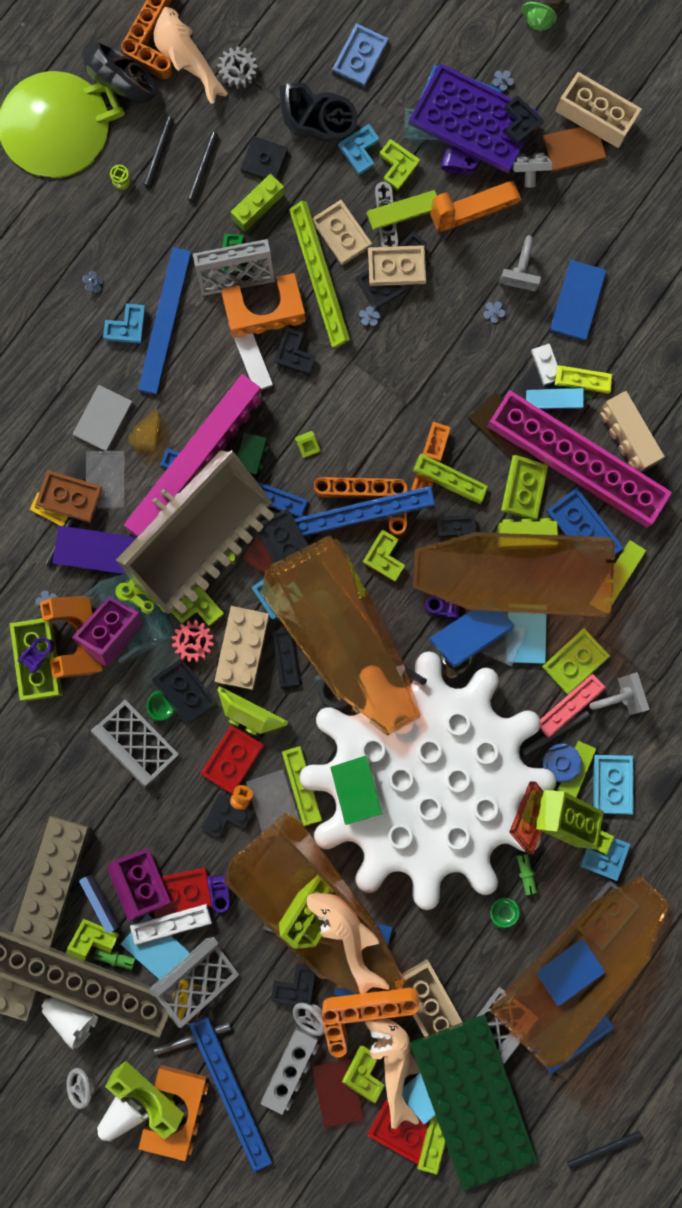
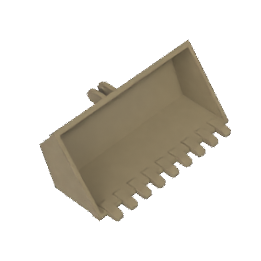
[116,451,274,614]

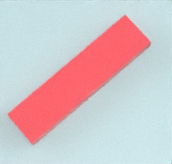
[539,674,606,739]

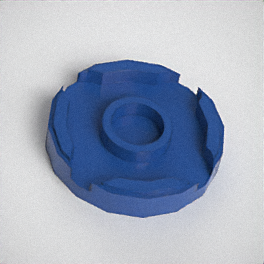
[543,744,582,783]

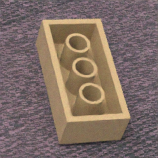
[555,72,642,148]
[599,391,665,473]
[214,606,270,691]
[393,959,462,1036]

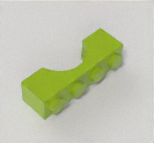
[105,1061,184,1139]

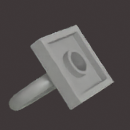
[499,235,541,291]
[590,672,650,715]

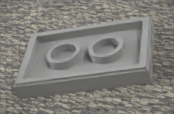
[73,385,133,452]

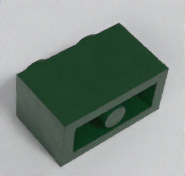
[237,432,269,478]

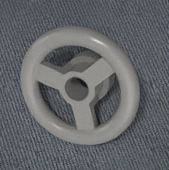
[293,1003,325,1036]
[67,1068,94,1109]

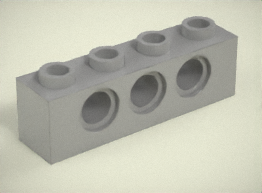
[261,1027,319,1114]

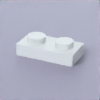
[531,344,558,386]

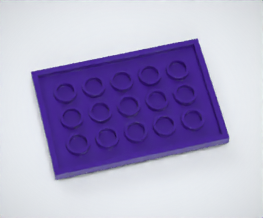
[408,63,539,173]

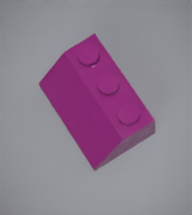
[72,596,143,667]
[106,848,171,922]

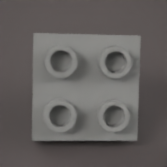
[511,153,552,187]

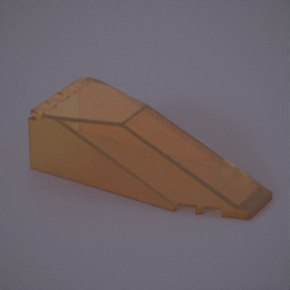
[413,532,615,619]
[261,536,421,736]
[223,813,405,994]
[491,876,670,1068]

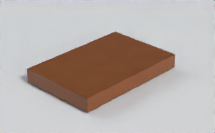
[542,127,606,172]
[35,470,103,523]

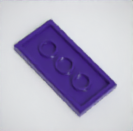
[53,526,135,575]

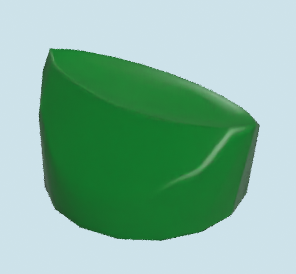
[146,690,174,722]
[490,898,521,929]

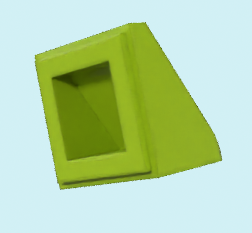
[295,431,320,458]
[597,830,614,854]

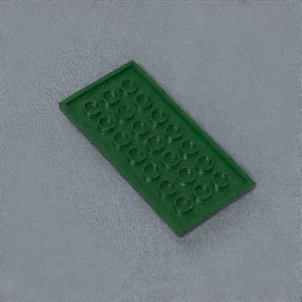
[410,1014,537,1191]

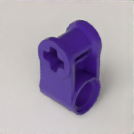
[441,148,478,176]
[424,596,462,619]
[18,637,55,674]
[208,873,231,912]

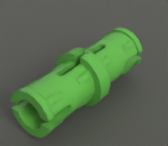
[516,853,537,895]
[94,948,136,970]

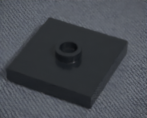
[240,136,288,179]

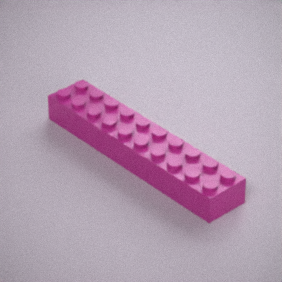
[124,374,262,538]
[486,390,672,528]

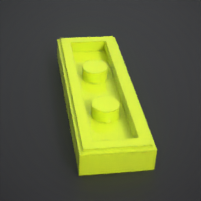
[555,365,612,394]

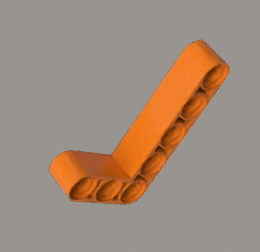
[121,0,172,79]
[430,181,521,232]
[314,477,407,537]
[321,988,419,1058]

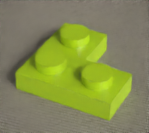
[379,139,420,191]
[362,530,405,582]
[171,585,224,626]
[66,919,119,961]
[342,1046,384,1103]

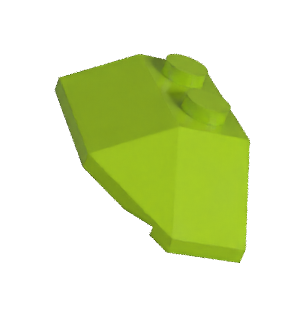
[217,686,289,735]
[279,874,334,949]

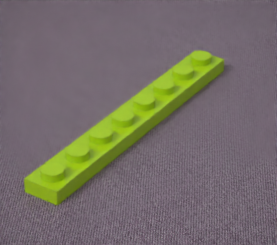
[289,201,350,348]

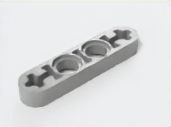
[375,182,398,247]

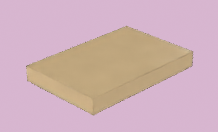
[312,200,372,266]
[368,246,426,286]

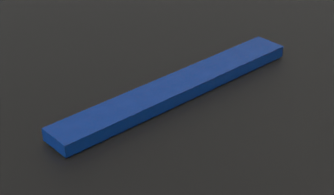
[138,247,191,395]
[160,448,308,518]
[294,486,436,537]
[189,1015,272,1172]

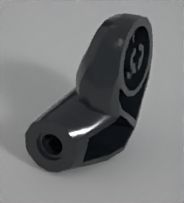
[82,42,158,103]
[279,83,358,142]

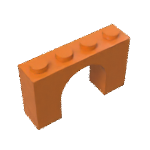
[221,273,305,338]
[40,596,102,679]
[138,1065,209,1161]

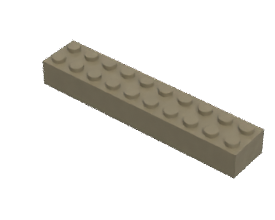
[0,816,91,1021]
[0,928,174,1037]

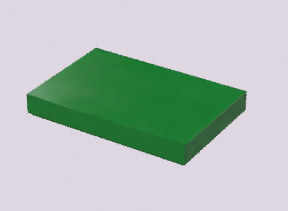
[330,755,384,825]

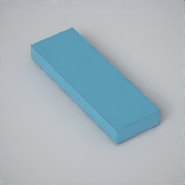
[526,388,584,410]

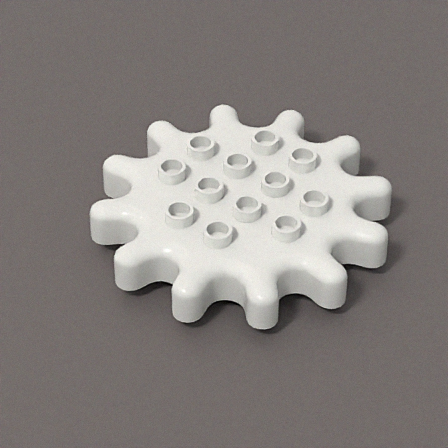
[299,651,556,910]

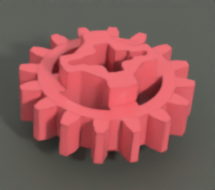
[172,620,214,663]

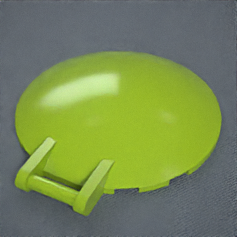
[0,71,125,178]

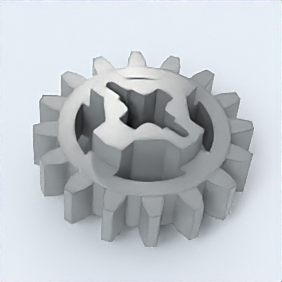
[217,47,258,89]

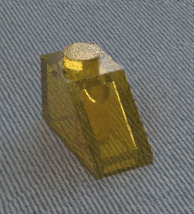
[129,411,161,452]

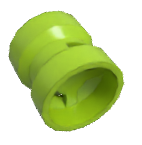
[110,165,131,190]

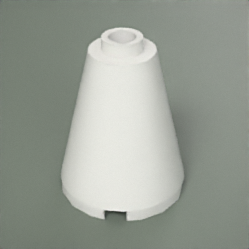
[42,997,98,1049]
[97,1097,149,1142]

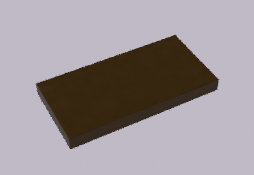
[468,391,535,460]

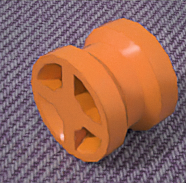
[230,785,253,810]

